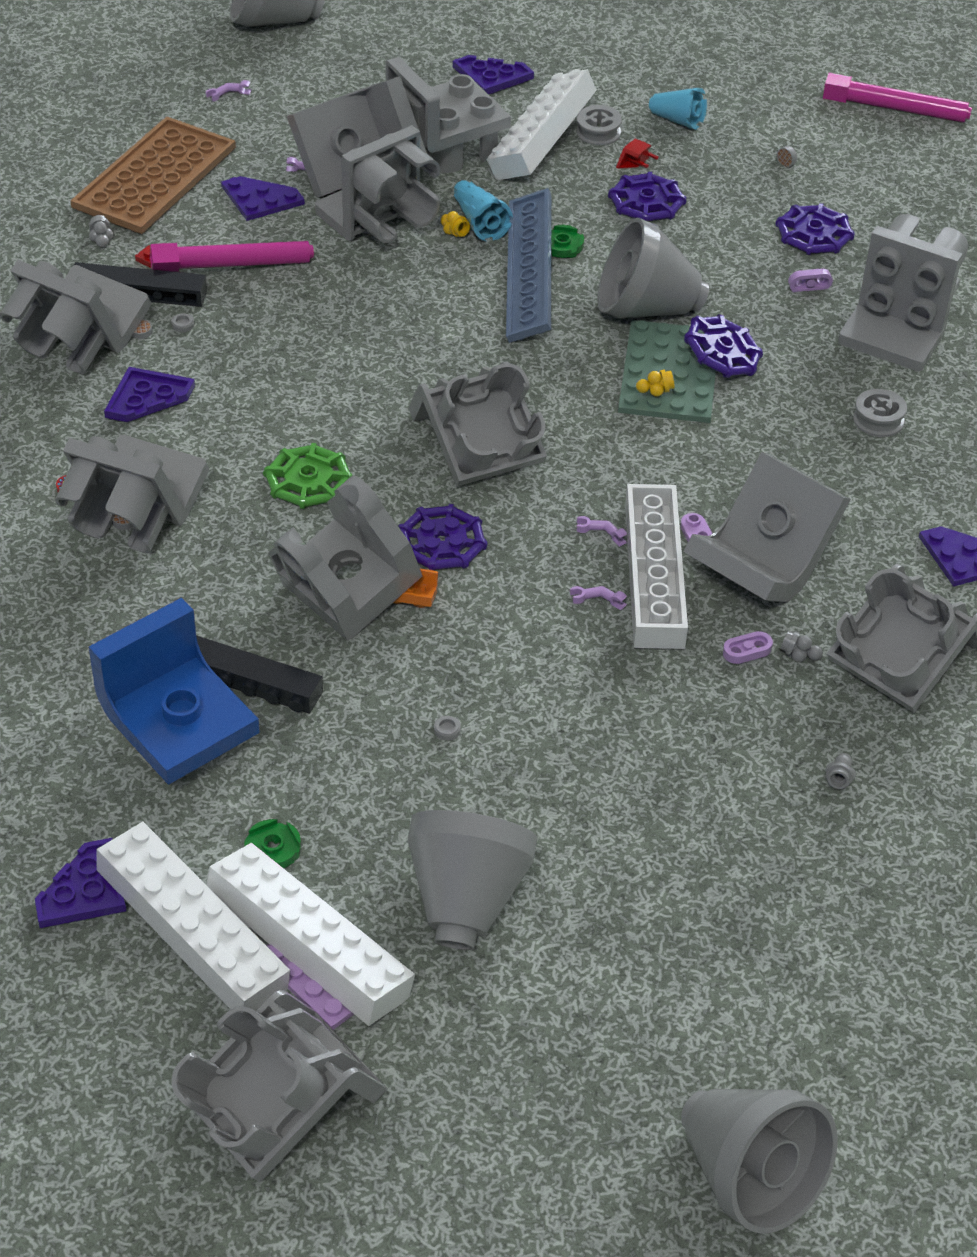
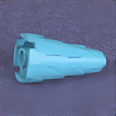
[454,180,513,241]

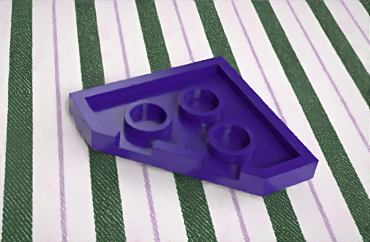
[452,55,534,95]
[221,176,305,221]
[104,367,195,422]
[919,526,977,587]
[35,838,126,928]

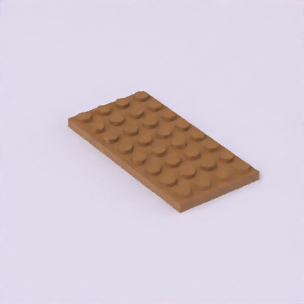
[70,116,236,234]

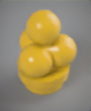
[440,211,470,237]
[636,369,675,397]

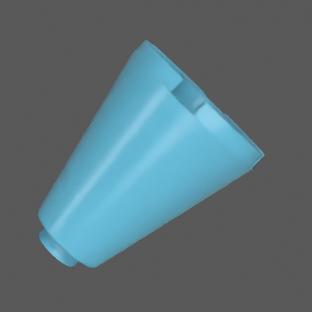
[649,88,707,129]

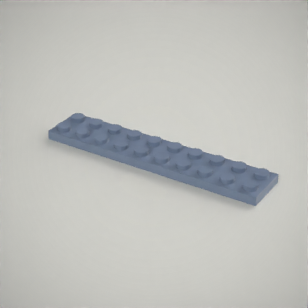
[506,188,551,343]

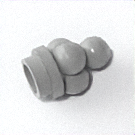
[89,215,113,247]
[780,631,823,662]
[826,753,856,789]

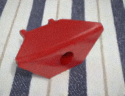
[616,138,659,169]

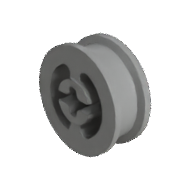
[577,105,622,145]
[853,389,907,437]

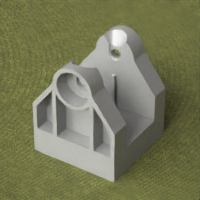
[268,475,422,641]

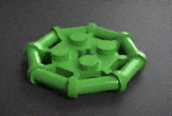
[263,443,352,509]

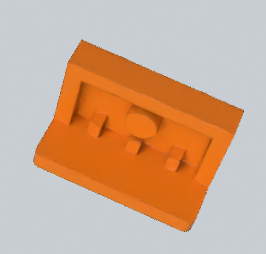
[393,568,439,608]

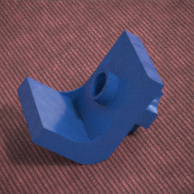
[89,598,260,785]

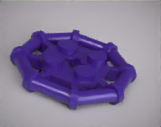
[608,171,687,221]
[775,203,855,255]
[684,314,763,378]
[398,503,488,571]

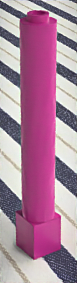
[823,73,972,123]
[150,241,314,272]

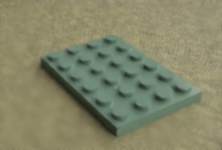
[618,320,716,423]

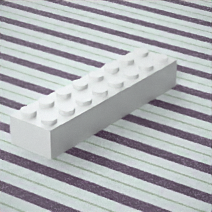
[487,69,597,180]
[625,484,688,649]
[97,822,290,1011]
[207,843,415,1026]

